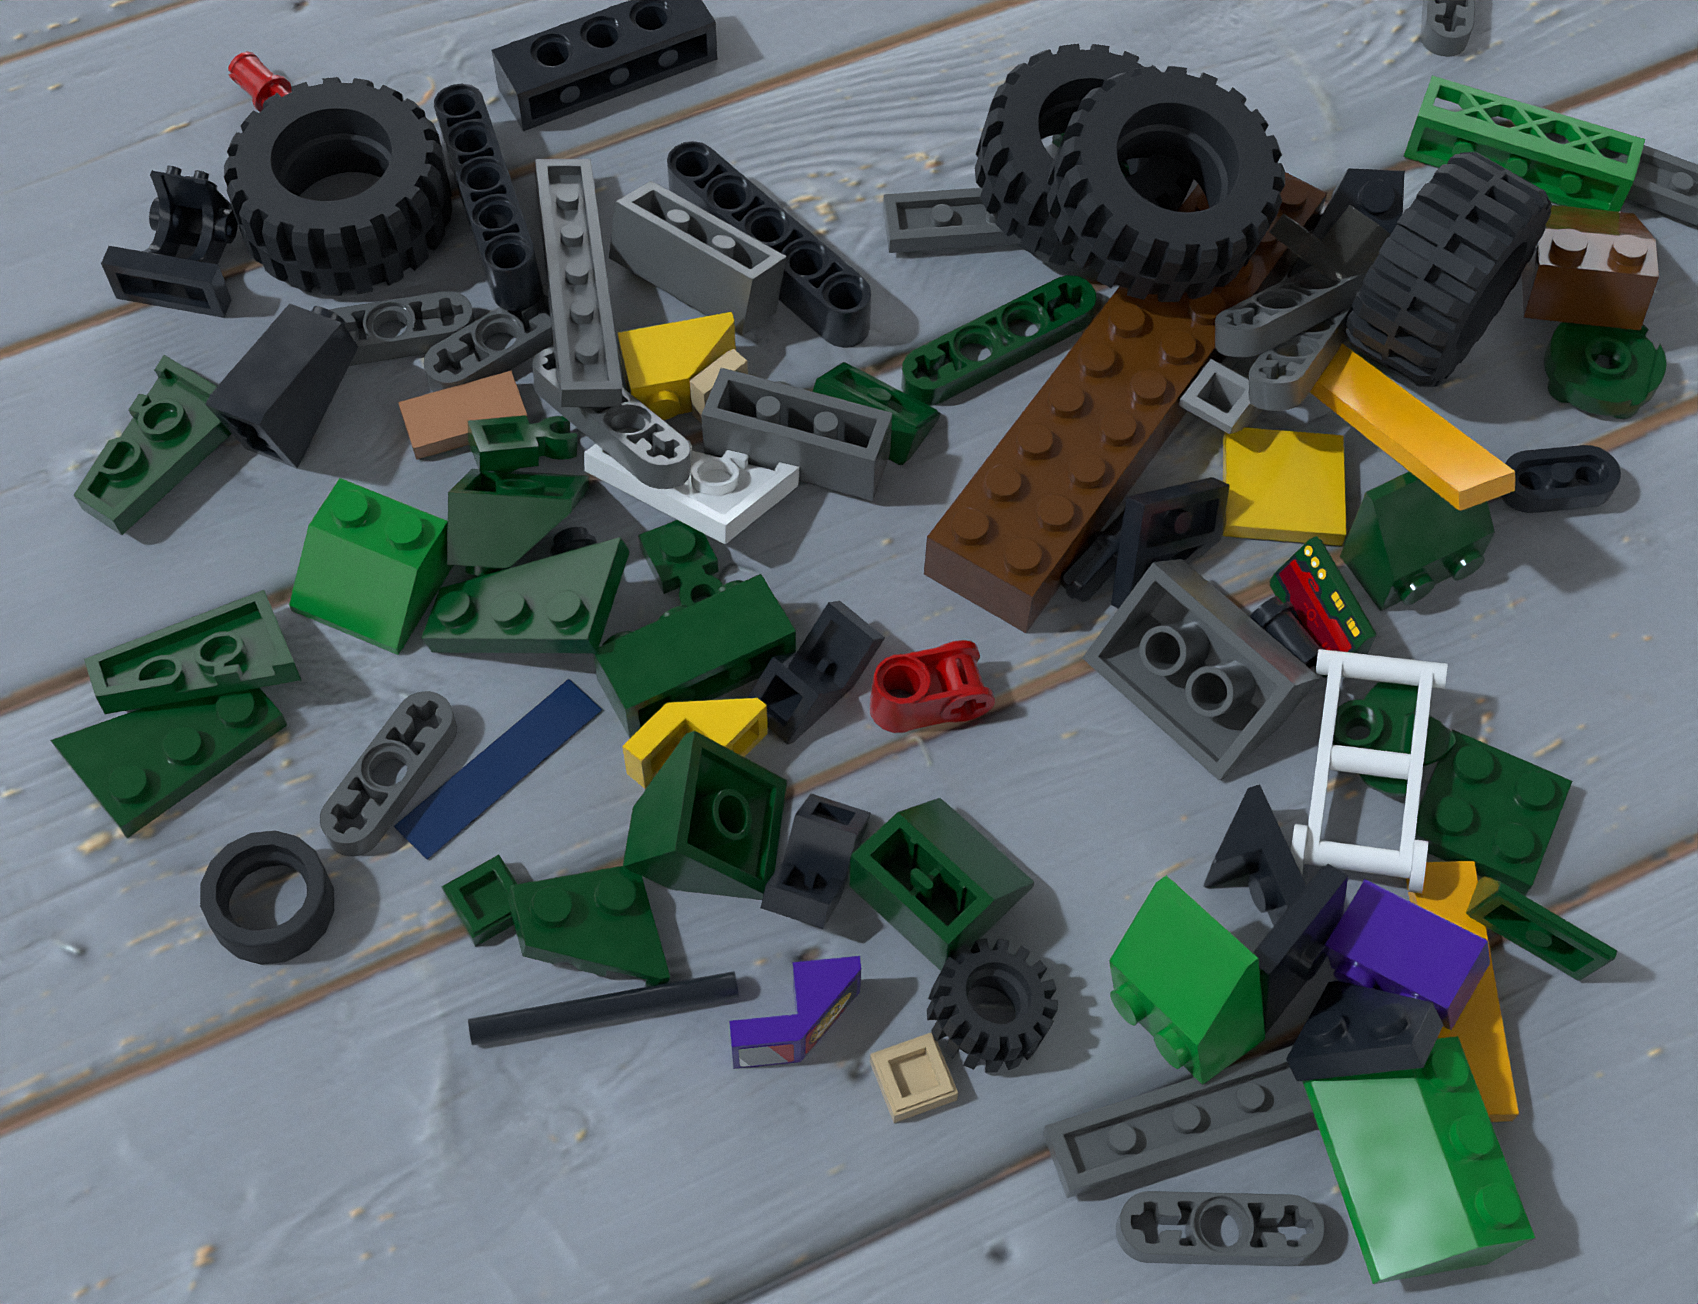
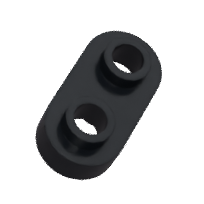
[1501,445,1621,513]

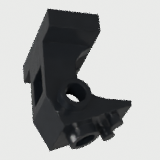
[101,165,238,318]

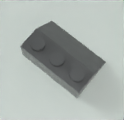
[1082,559,1320,780]

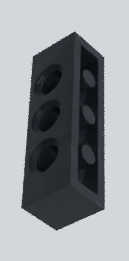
[491,0,718,132]

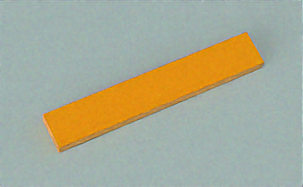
[1310,343,1515,511]

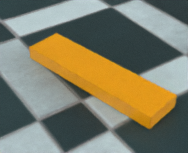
[1406,861,1519,1122]

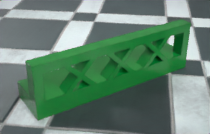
[1403,75,1645,212]

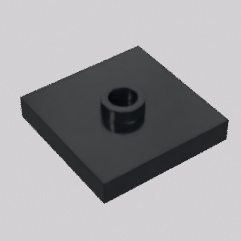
[1253,864,1348,1034]

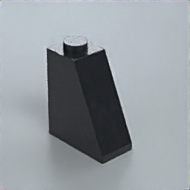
[205,303,358,469]

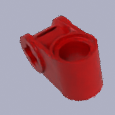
[869,640,995,733]

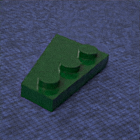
[421,537,630,654]
[84,590,302,715]

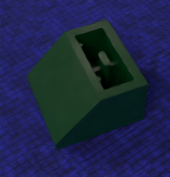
[849,798,1034,971]

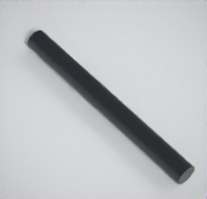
[468,971,739,1046]

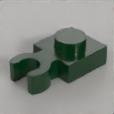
[468,415,578,473]
[638,520,723,606]

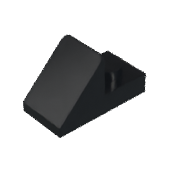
[1203,784,1306,926]

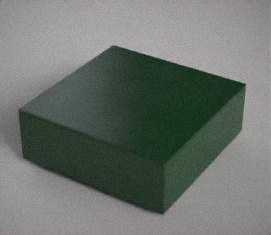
[441,854,517,947]

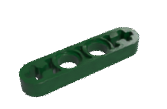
[901,275,1096,406]

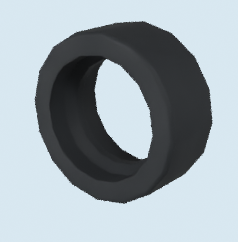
[200,830,335,965]

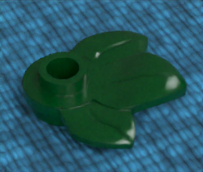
[1333,682,1456,797]

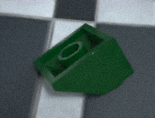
[447,468,590,576]
[622,730,787,900]

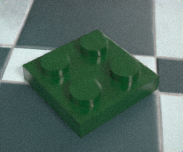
[1415,729,1573,896]

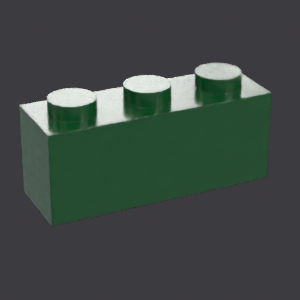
[593,574,796,738]

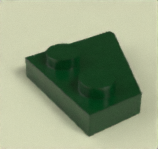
[508,866,670,987]

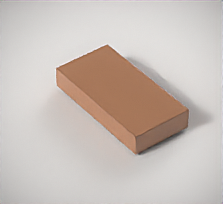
[398,371,528,460]

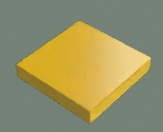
[1223,427,1346,546]

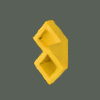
[622,698,768,789]

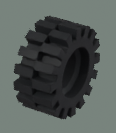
[927,938,1058,1073]

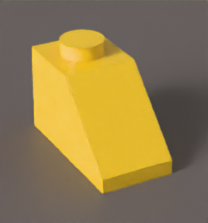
[617,312,736,420]

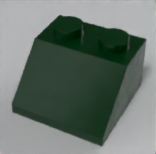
[1340,471,1495,611]

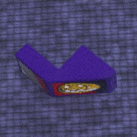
[729,956,862,1069]

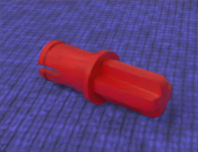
[228,51,292,112]

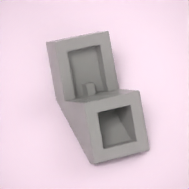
[1179,356,1263,434]

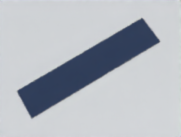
[393,679,602,860]

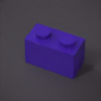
[1325,879,1490,1030]

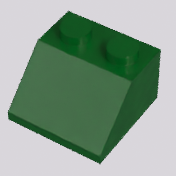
[289,478,454,655]
[1109,875,1265,1085]

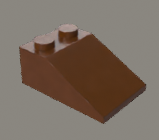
[1522,205,1659,330]

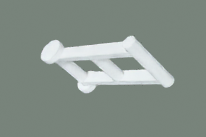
[1291,649,1448,894]

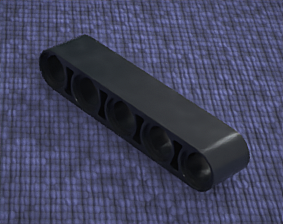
[434,83,543,311]
[667,141,871,348]

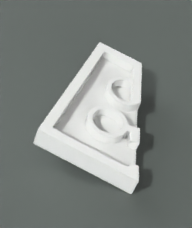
[584,428,799,544]

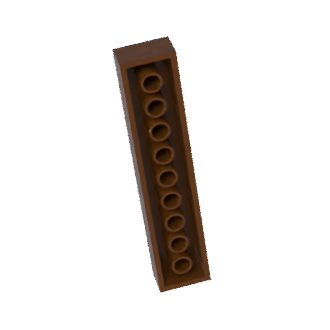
[924,172,1327,633]

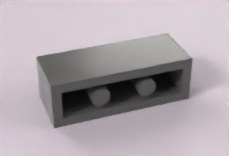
[609,181,787,336]
[701,367,893,501]

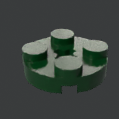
[1544,322,1667,420]

